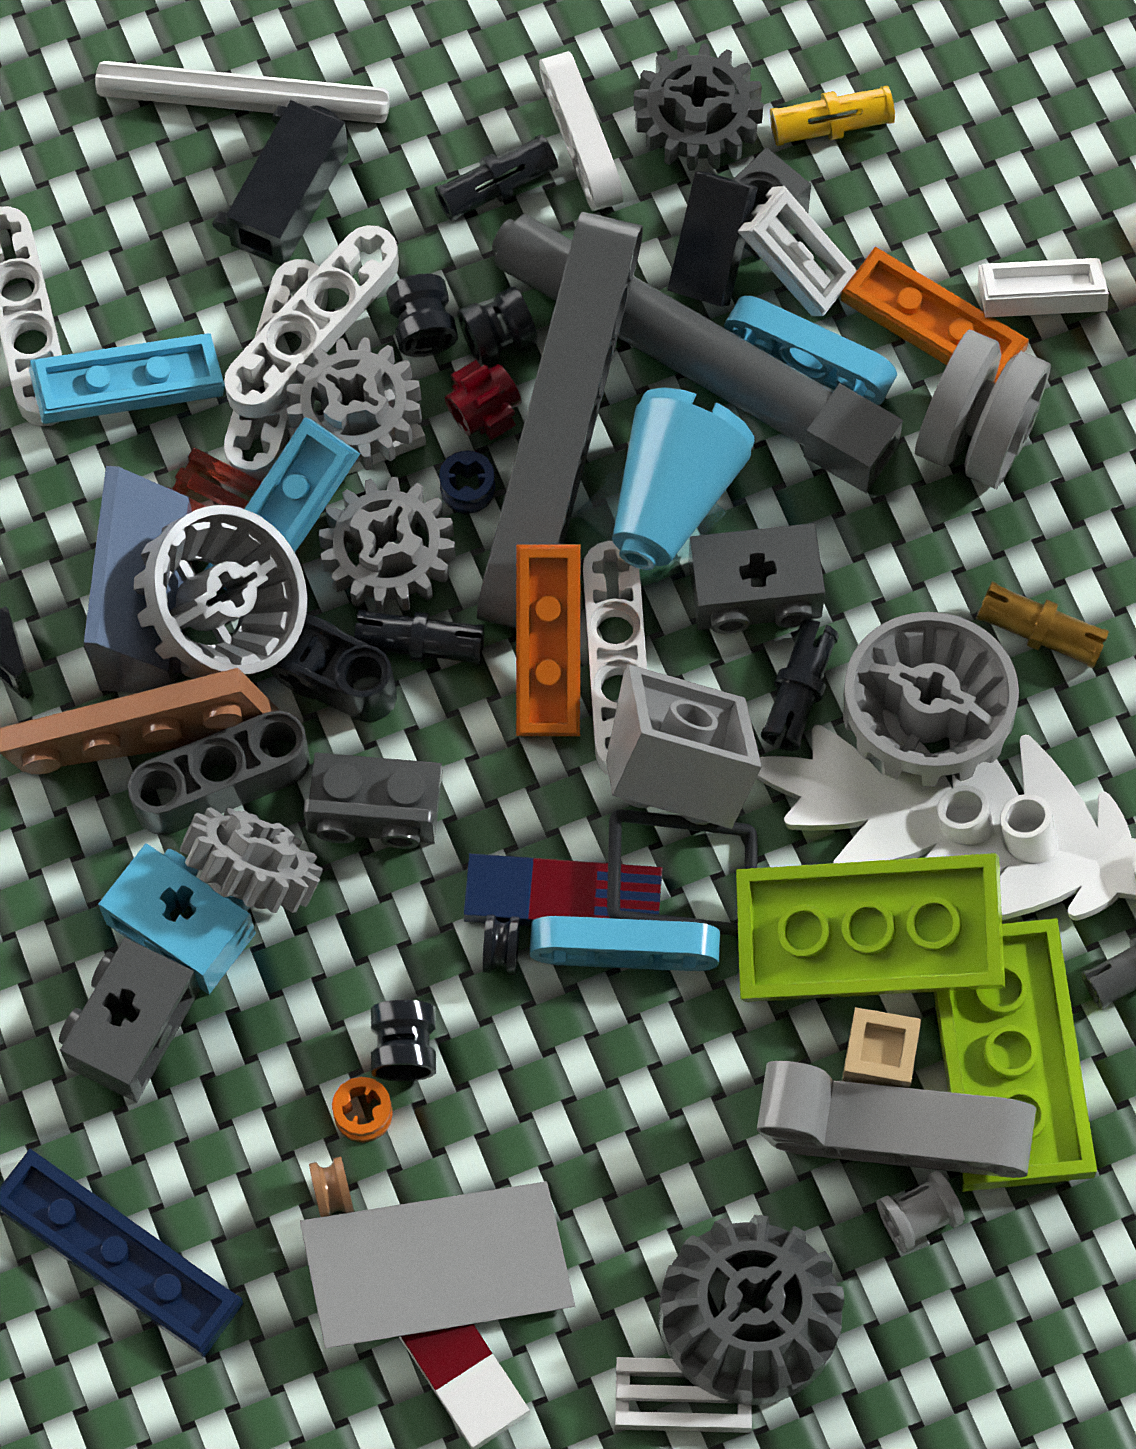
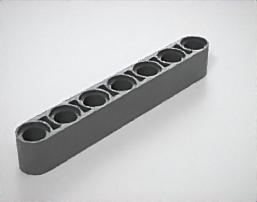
[477,212,643,628]

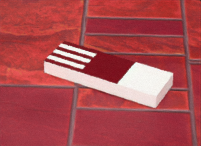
[399,1324,530,1449]

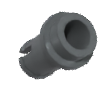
[1081,937,1136,1010]

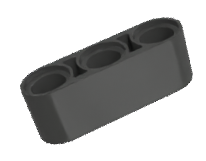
[128,710,310,835]

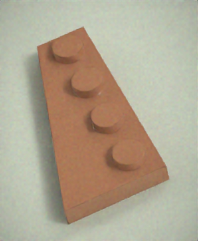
[0,668,279,774]

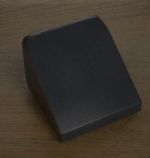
[0,606,34,699]

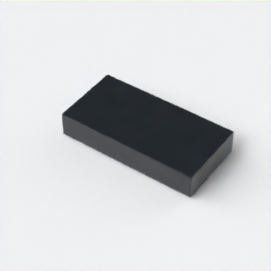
[667,171,758,307]

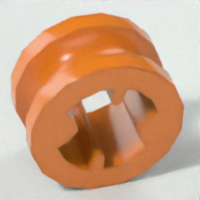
[332,1076,393,1143]

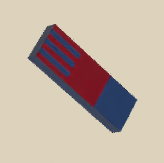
[464,853,663,926]

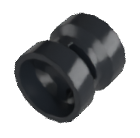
[386,273,458,357]
[457,286,538,366]
[371,1000,436,1082]

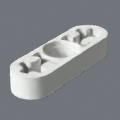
[539,51,623,211]

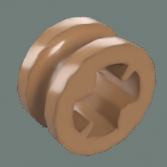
[309,1156,354,1217]

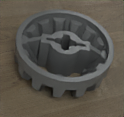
[658,1215,844,1405]

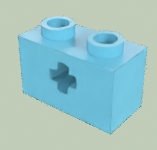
[98,843,256,995]

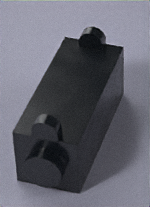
[212,100,349,266]

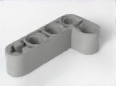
[757,1061,1036,1178]

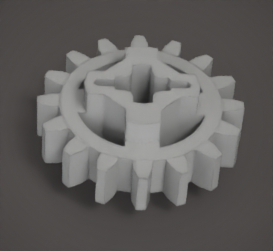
[286,337,422,470]
[319,477,456,613]
[180,808,322,913]

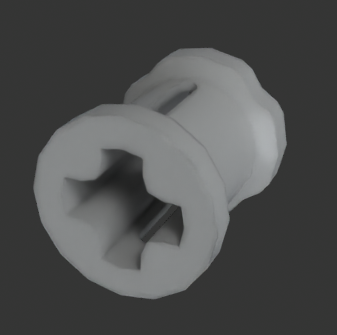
[877,1170,965,1253]

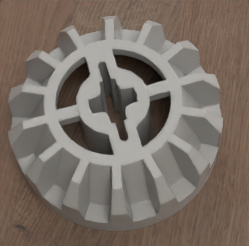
[133,505,307,679]
[843,612,1019,786]

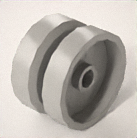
[914,329,1051,490]

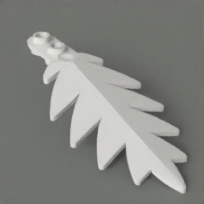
[756,710,1136,921]

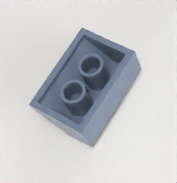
[84,466,192,693]

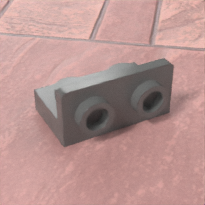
[303,752,443,849]

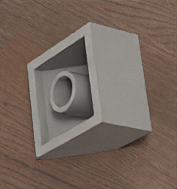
[606,664,762,829]

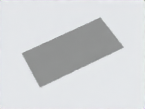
[300,1181,576,1349]

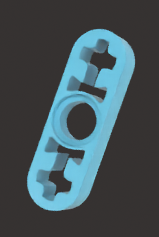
[724,296,897,405]
[530,916,720,971]

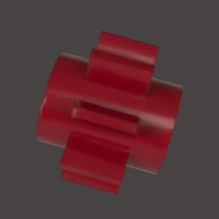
[445,360,522,440]

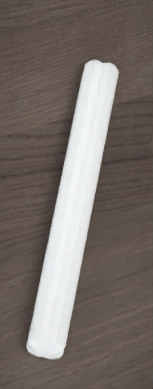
[95,61,390,123]

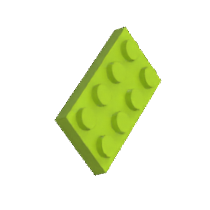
[736,853,1005,1002]
[933,918,1097,1192]

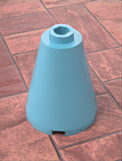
[612,387,755,570]

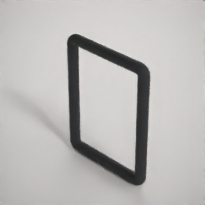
[607,809,758,936]

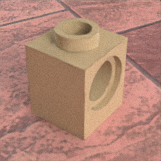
[842,1007,921,1088]

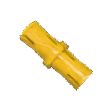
[769,85,895,146]

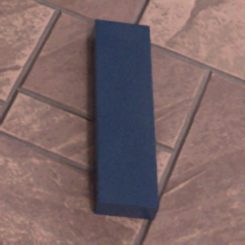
[0,1149,244,1358]

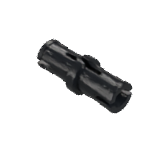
[434,135,558,222]
[354,609,485,665]
[761,620,839,751]

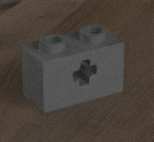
[688,523,825,634]
[59,937,200,1103]

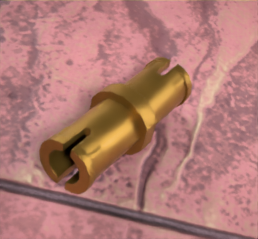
[976,581,1109,668]

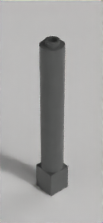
[492,214,903,494]

